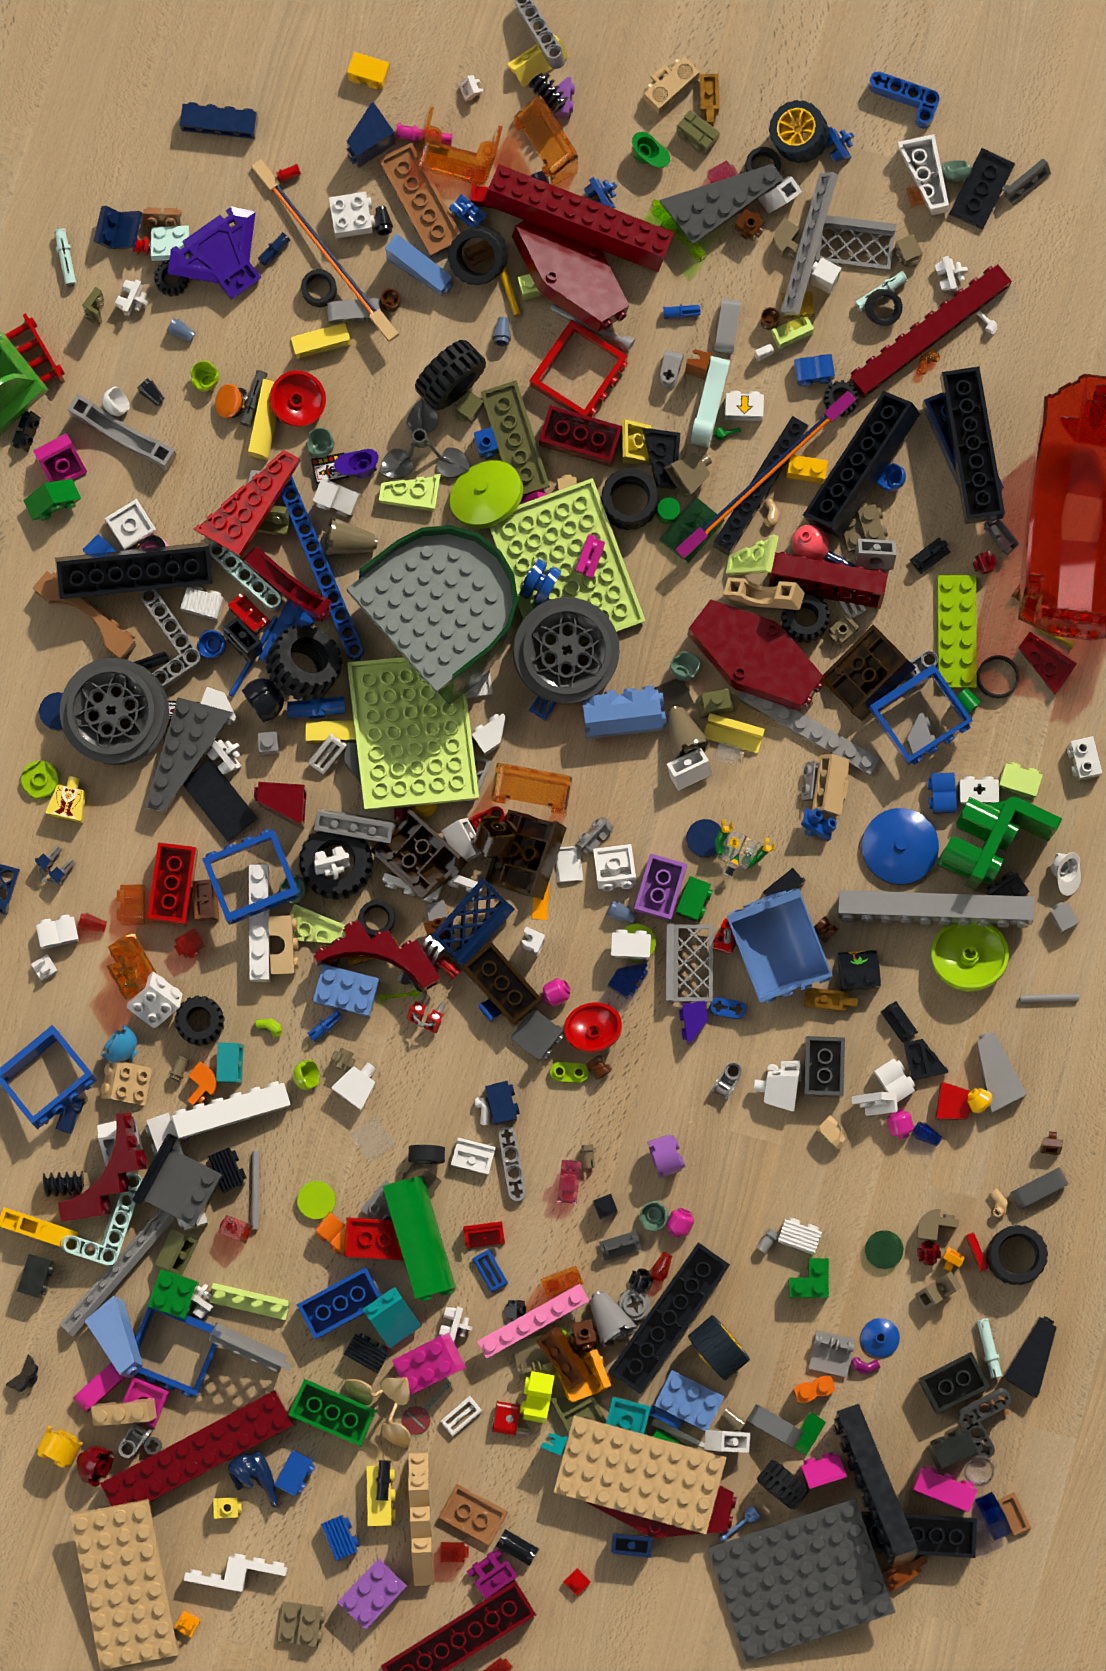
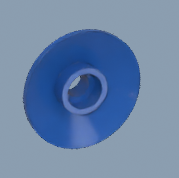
[861,1318,900,1358]

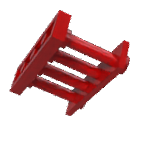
[5,313,65,384]

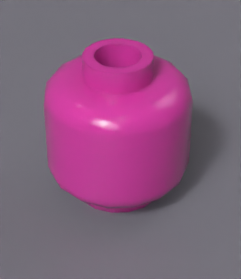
[541,978,571,1007]
[887,1109,914,1139]
[666,1207,695,1238]

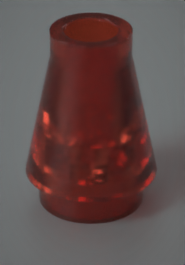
[78,912,107,932]
[649,1252,673,1283]

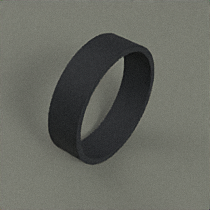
[977,655,1020,698]

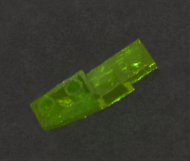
[650,199,706,263]

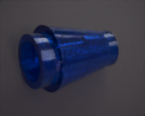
[912,1121,942,1146]

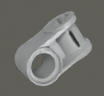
[660,350,684,389]
[908,651,938,679]
[711,1062,742,1100]
[118,1423,152,1459]

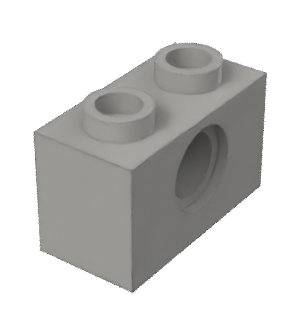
[854,539,897,570]

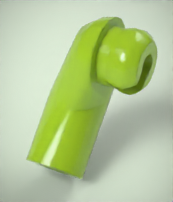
[256,1018,282,1038]

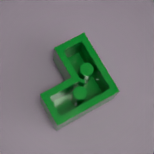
[23,479,81,521]
[788,1258,829,1299]

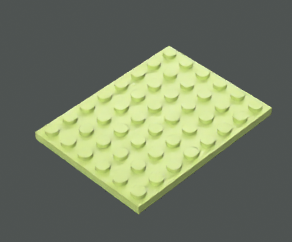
[489,478,646,658]
[347,657,479,811]

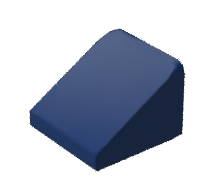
[479,999,501,1022]

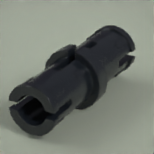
[376,1460,391,1501]

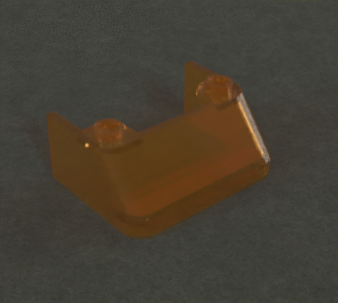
[512,95,578,186]
[415,107,503,185]
[491,763,572,815]

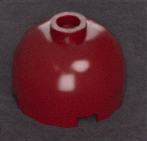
[76,1446,113,1487]

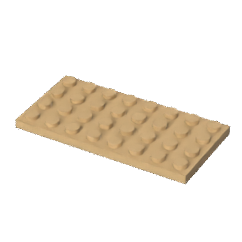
[554,1415,727,1534]
[70,1499,179,1670]

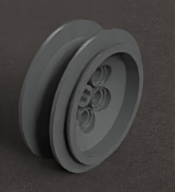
[513,597,620,704]
[60,658,169,765]

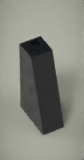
[1002,1316,1057,1398]

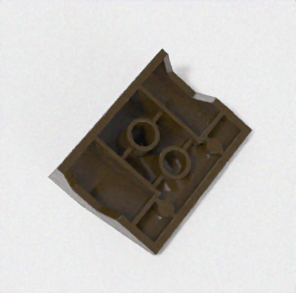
[822,625,916,721]
[371,808,468,899]
[485,809,567,900]

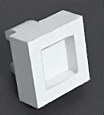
[459,75,484,101]
[31,954,58,981]

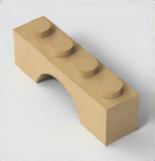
[723,577,805,610]

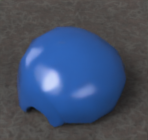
[876,463,906,491]
[197,630,226,659]

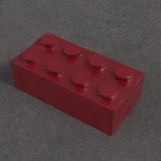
[539,405,622,467]

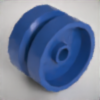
[518,558,562,605]

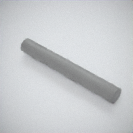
[1020,993,1079,1003]

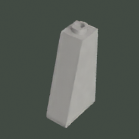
[976,1032,1027,1113]

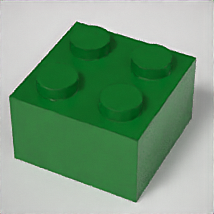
[148,1269,199,1320]

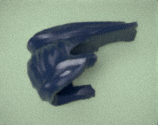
[228,1451,278,1508]

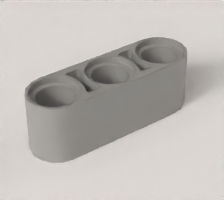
[327,298,382,324]
[714,298,741,354]

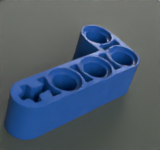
[869,72,940,129]

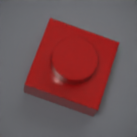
[563,1568,591,1596]

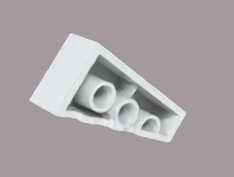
[897,134,950,216]

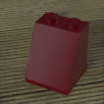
[254,782,307,829]

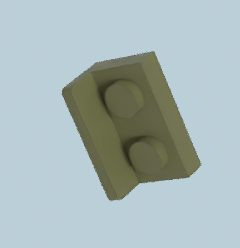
[82,287,105,324]
[257,505,291,536]

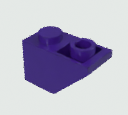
[679,1001,708,1044]

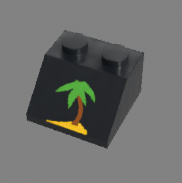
[838,950,881,991]

